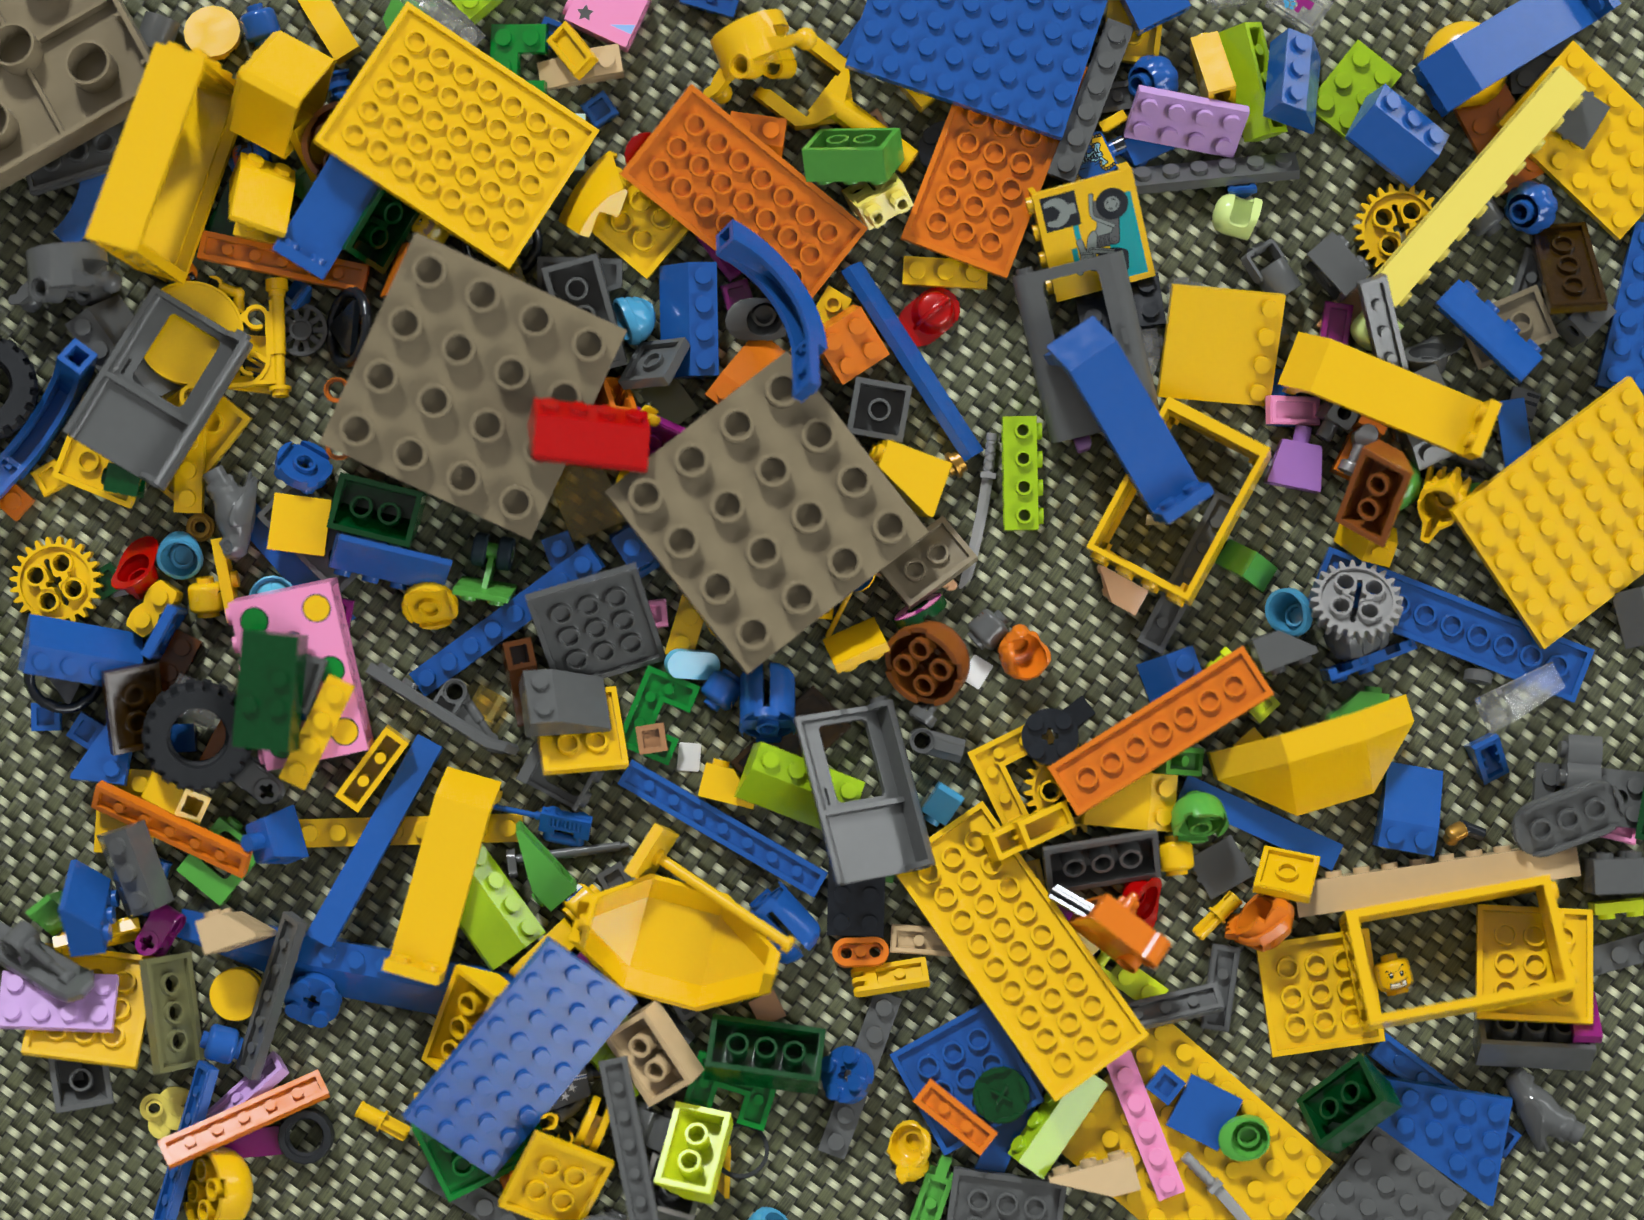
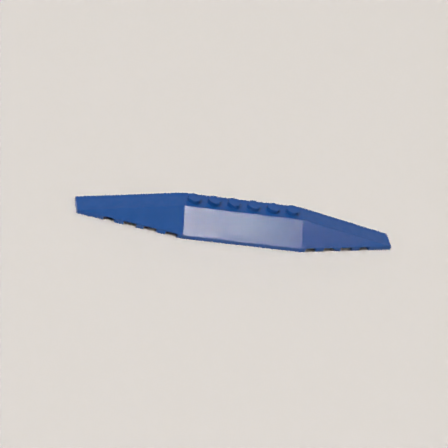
[177,909,513,1015]

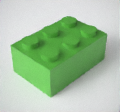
[802,128,904,185]

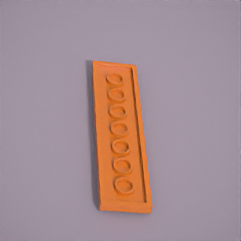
[1047,646,1274,817]

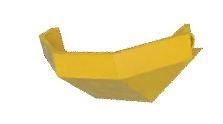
[1206,694,1414,816]
[569,874,781,1012]

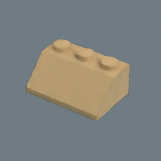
[606,1000,705,1107]

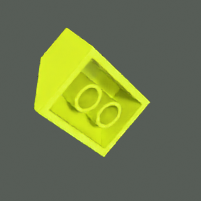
[654,1101,734,1205]

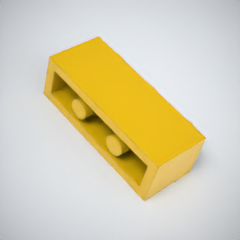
[335,724,410,813]

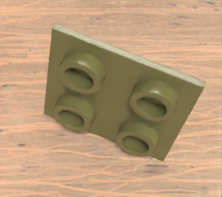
[631,379,699,425]

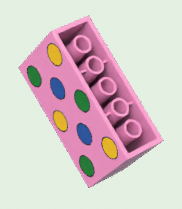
[225,577,375,771]

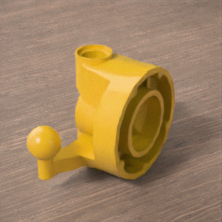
[703,9,817,104]

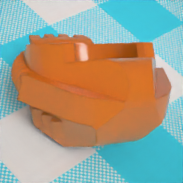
[1224,893,1295,952]

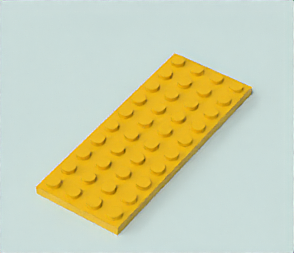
[895,801,1149,1102]

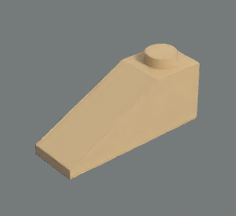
[537,43,625,91]

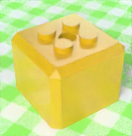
[226,31,336,160]

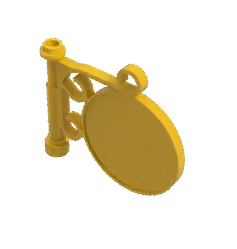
[144,277,292,405]

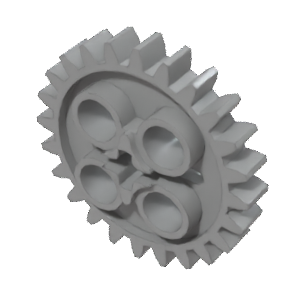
[1309,560,1404,645]

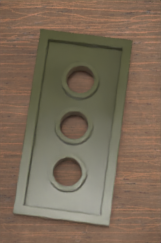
[139,951,205,1074]

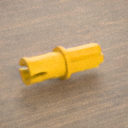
[1192,890,1243,940]
[354,1101,411,1141]

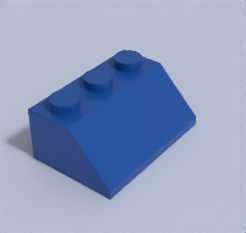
[1263,28,1321,134]
[1345,84,1450,189]
[1136,645,1202,703]
[58,859,120,957]

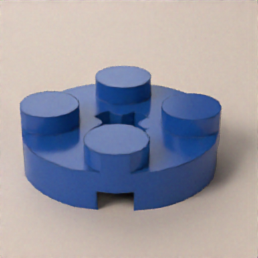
[274,441,333,494]
[284,972,342,1028]
[821,1046,874,1104]

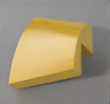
[558,151,628,238]

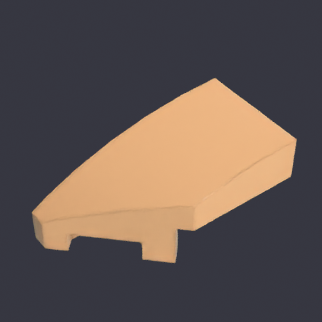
[1097,564,1149,616]

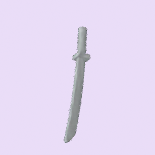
[958,433,998,589]
[1181,1152,1251,1220]

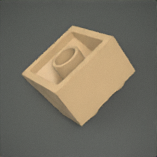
[195,908,277,955]

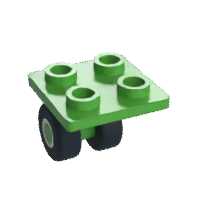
[452,532,518,606]

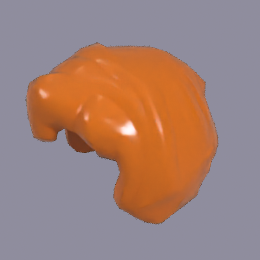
[998,624,1051,681]

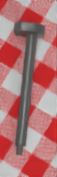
[506,841,629,878]

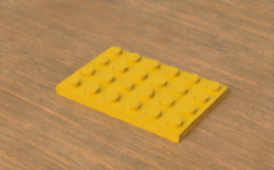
[1495,41,1644,241]

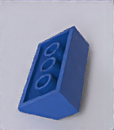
[659,262,719,379]
[1434,279,1543,383]
[328,534,453,591]
[18,613,143,686]

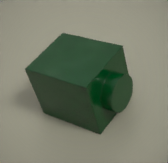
[101,462,146,498]

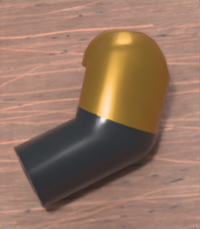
[1443,820,1486,846]

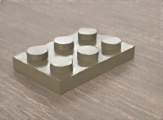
[1462,284,1559,370]
[879,516,978,611]

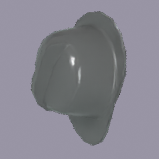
[725,296,787,341]
[1404,334,1464,374]

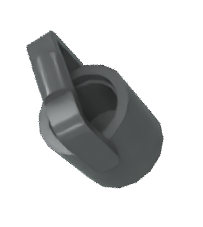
[139,11,181,52]
[1241,239,1302,296]

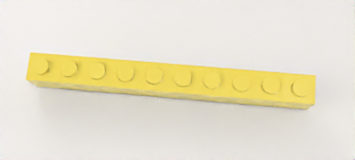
[1374,66,1586,307]

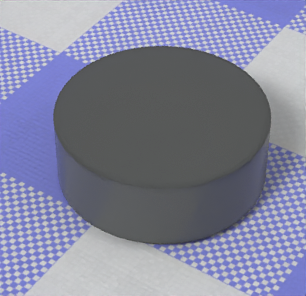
[1463,668,1493,686]

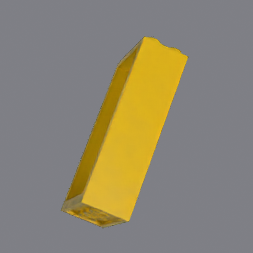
[85,42,238,284]
[1338,874,1579,1032]

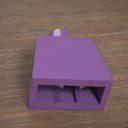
[1264,425,1322,494]

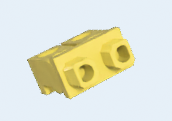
[841,172,914,231]

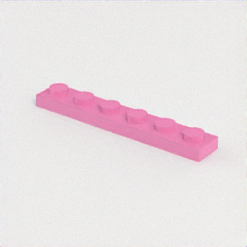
[1106,1050,1186,1201]

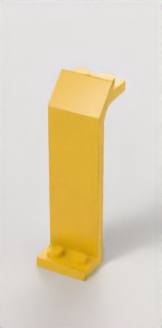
[1278,332,1502,460]
[382,766,503,986]

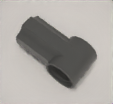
[908,727,966,763]

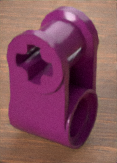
[135,904,186,957]

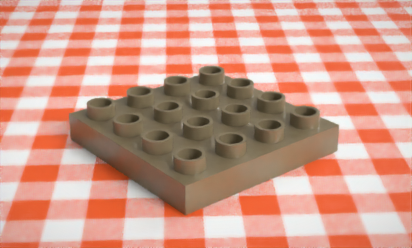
[0,0,151,191]
[319,232,627,540]
[605,351,929,675]

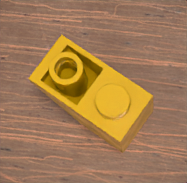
[141,770,212,824]

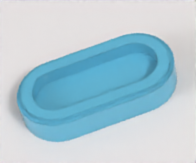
[664,649,720,680]

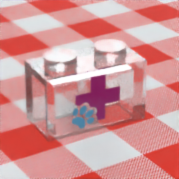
[1264,0,1334,36]

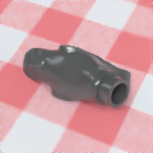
[202,465,259,559]
[1505,1068,1586,1155]

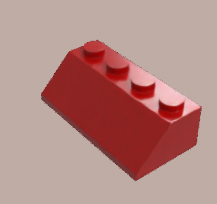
[527,398,650,473]

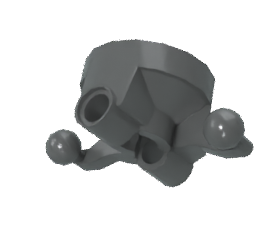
[8,242,122,313]

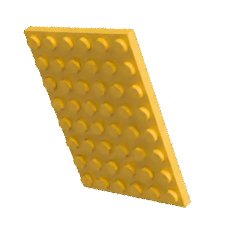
[313,2,600,271]
[1449,376,1644,649]
[1061,1023,1334,1220]

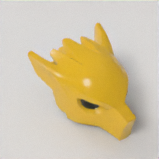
[1417,465,1488,544]

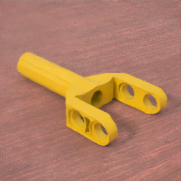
[752,35,919,174]

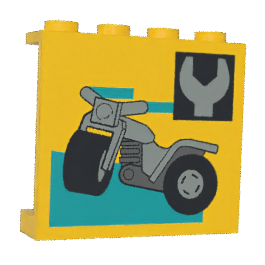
[1025,162,1156,302]

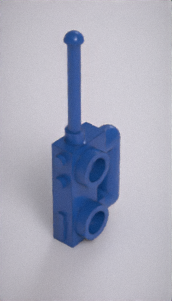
[492,804,593,847]

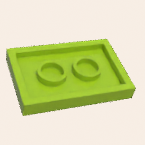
[1316,40,1402,142]

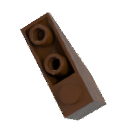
[499,637,537,727]

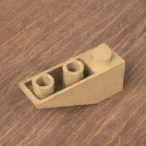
[1047,1150,1141,1197]

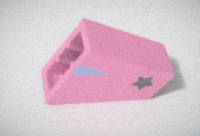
[562,0,651,53]

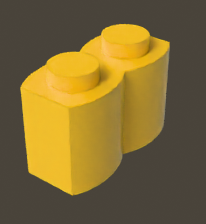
[126,580,183,638]

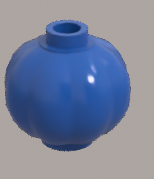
[1128,55,1179,98]
[1504,181,1558,235]

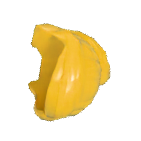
[886,1120,932,1184]

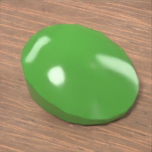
[1218,1114,1270,1161]

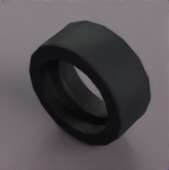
[278,1108,335,1165]

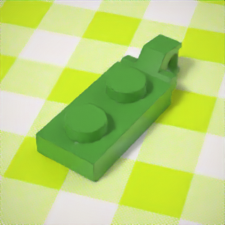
[909,1152,953,1220]

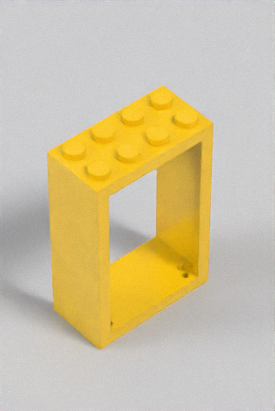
[1087,396,1272,608]

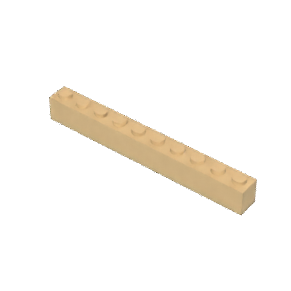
[1292,845,1581,918]

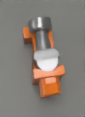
[1329,415,1388,481]

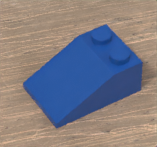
[1372,762,1443,856]

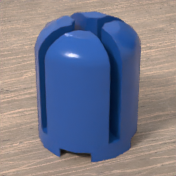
[739,662,796,744]
[749,881,821,964]

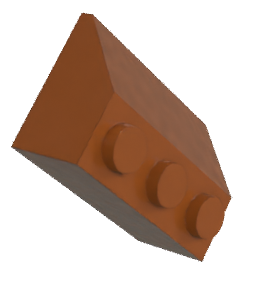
[1335,439,1414,548]

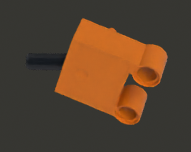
[1048,884,1172,974]

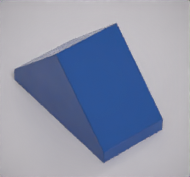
[1464,733,1509,785]

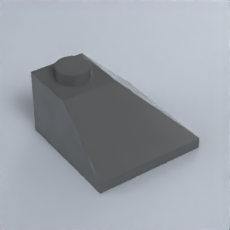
[48,1058,114,1114]

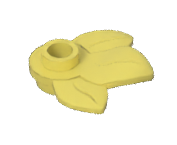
[139,1086,189,1140]

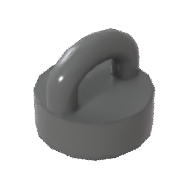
[909,703,938,729]

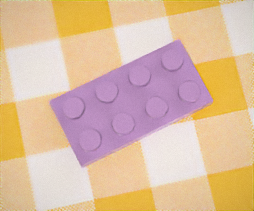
[1124,85,1250,158]
[0,970,120,1033]

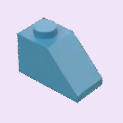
[921,781,965,827]

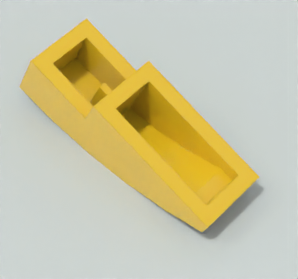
[298,0,362,65]
[980,800,1077,862]

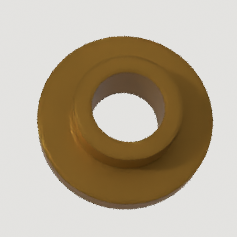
[944,451,968,478]
[186,513,215,542]

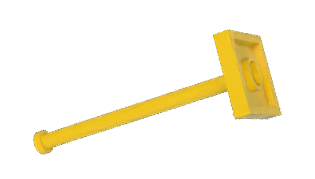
[624,823,796,954]

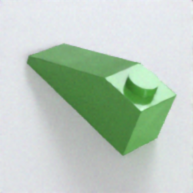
[516,820,577,911]

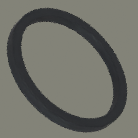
[721,1122,769,1179]

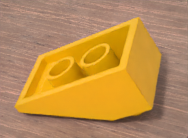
[229,152,295,238]
[1081,772,1178,832]

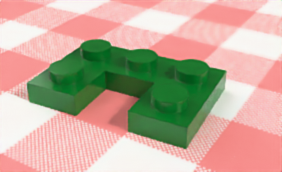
[490,24,549,94]
[623,665,701,765]
[683,1050,776,1131]

